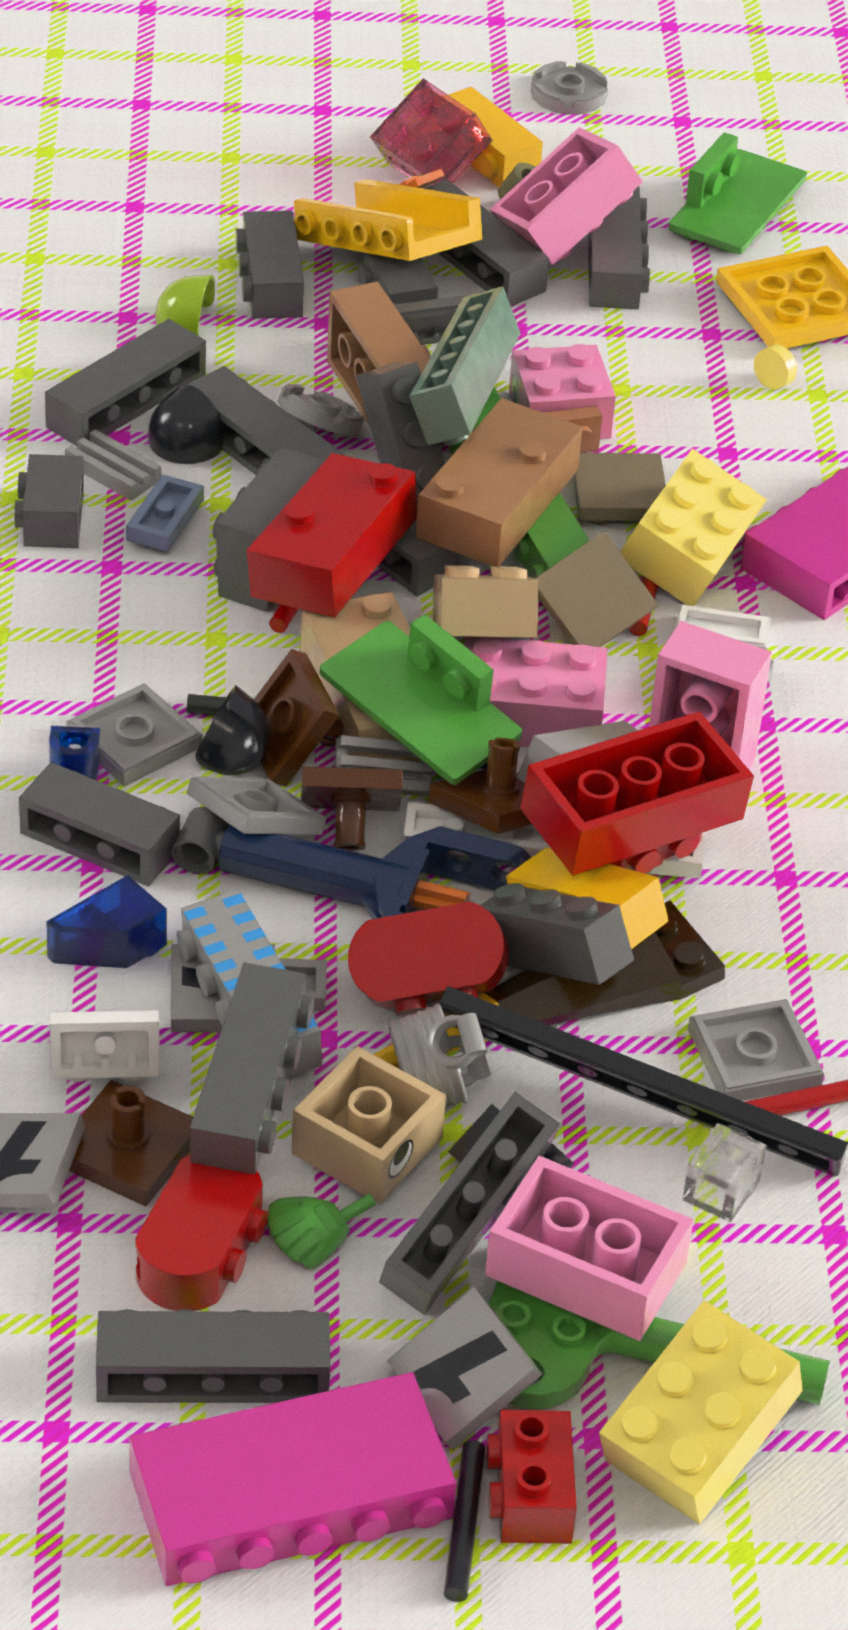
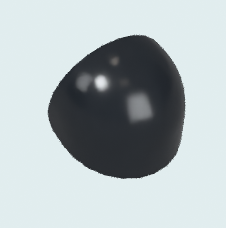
[148,385,223,464]
[195,684,270,775]

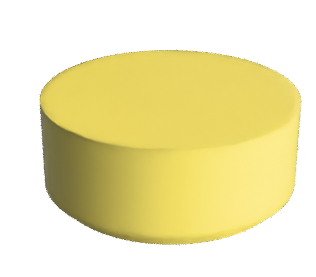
[754,344,797,390]

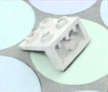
[50,1010,159,1082]

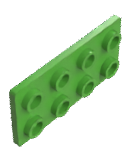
[669,132,807,254]
[319,614,522,785]

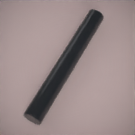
[444,1440,486,1602]

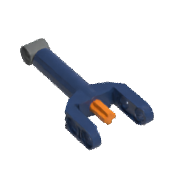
[171,807,531,919]

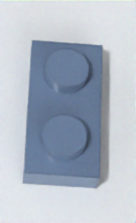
[126,474,204,552]

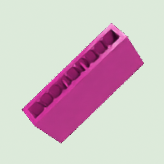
[741,466,848,620]
[129,1372,457,1586]

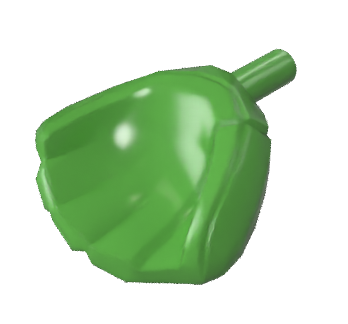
[267,1193,377,1269]

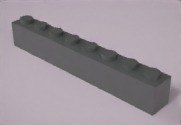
[185,366,459,597]

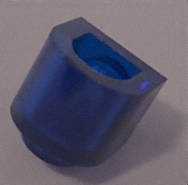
[49,726,100,780]

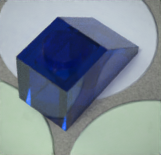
[46,875,167,968]

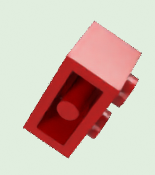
[486,1410,577,1544]

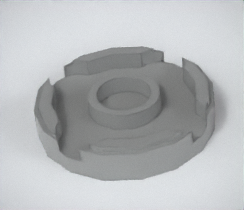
[530,61,608,114]
[278,384,365,436]

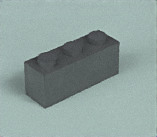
[235,211,304,319]
[356,362,445,505]
[19,762,180,887]
[480,883,634,985]

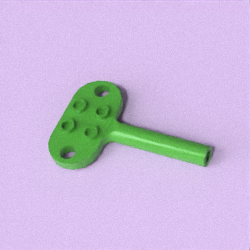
[489,1281,830,1409]

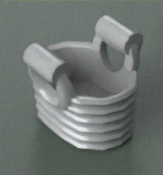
[387,1003,491,1107]

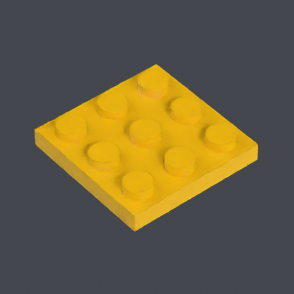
[716,245,848,349]

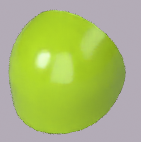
[155,275,215,336]

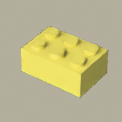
[620,449,767,606]
[599,1300,803,1525]

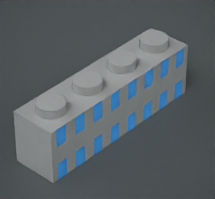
[176,889,322,1078]

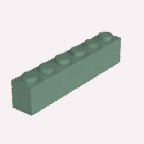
[409,286,520,446]

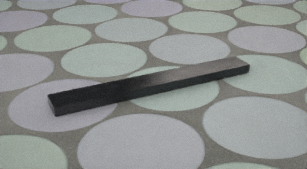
[440,986,848,1177]

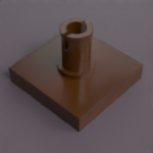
[254,649,343,787]
[429,738,532,834]
[301,766,403,851]
[69,1080,193,1207]

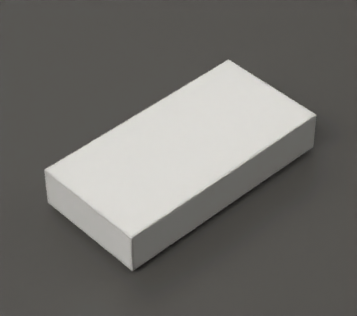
[675,605,771,649]

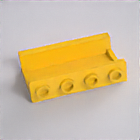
[294,179,482,261]

